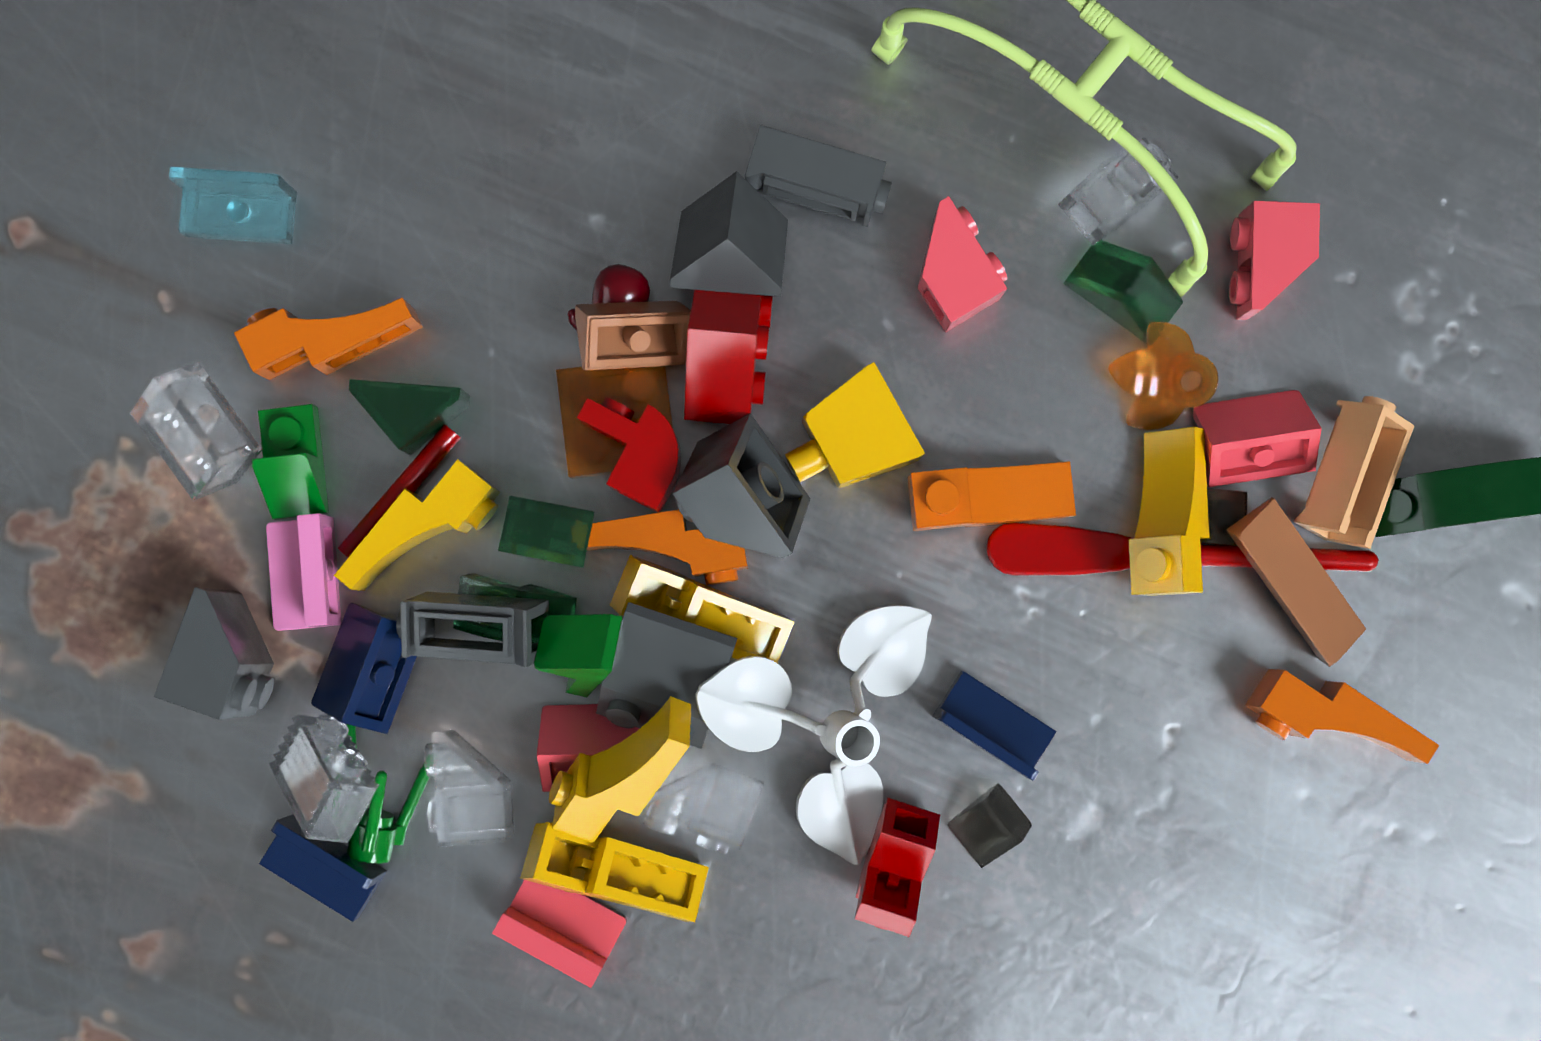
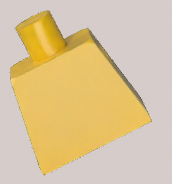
[784,362,925,488]

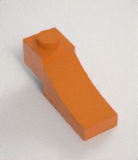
[234,298,423,380]
[907,461,1076,531]
[571,509,748,585]
[1245,669,1440,764]

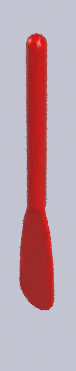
[986,523,1379,575]

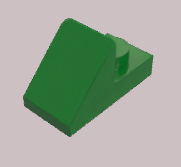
[252,404,329,520]
[534,614,622,698]

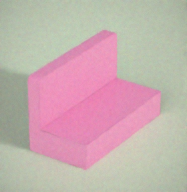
[266,513,342,631]

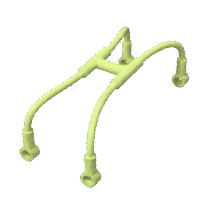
[871,0,1297,298]

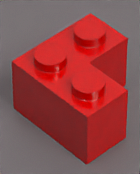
[684,290,773,424]

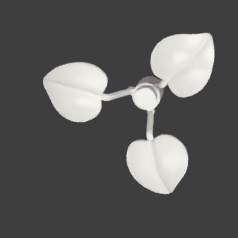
[696,605,932,865]

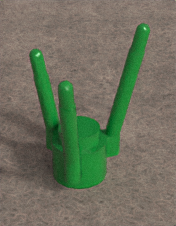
[342,724,439,864]

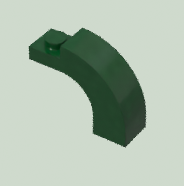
[1375,457,1541,537]

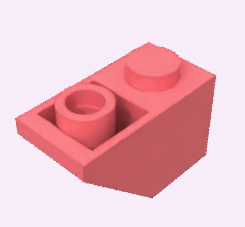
[917,196,1007,333]
[1229,201,1320,320]

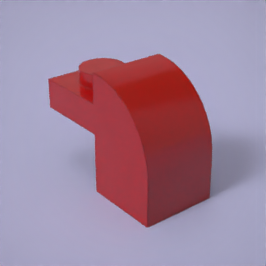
[577,397,681,513]
[855,797,940,937]

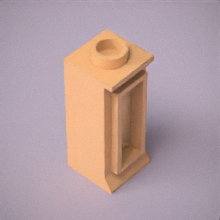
[1294,396,1415,549]

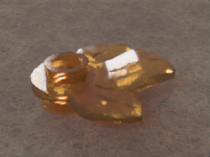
[1108,322,1219,430]

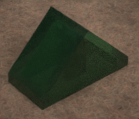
[1063,239,1184,346]
[349,379,470,456]
[498,496,595,568]

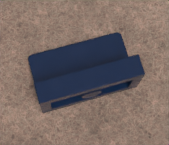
[311,603,417,734]
[932,671,1057,781]
[259,814,387,922]

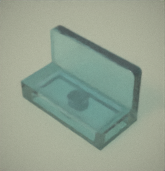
[169,167,297,244]

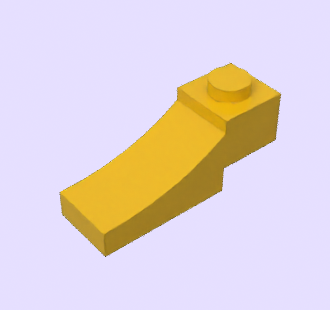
[1129,427,1210,596]
[334,459,501,591]
[610,555,794,664]
[549,696,691,843]
[520,822,709,922]

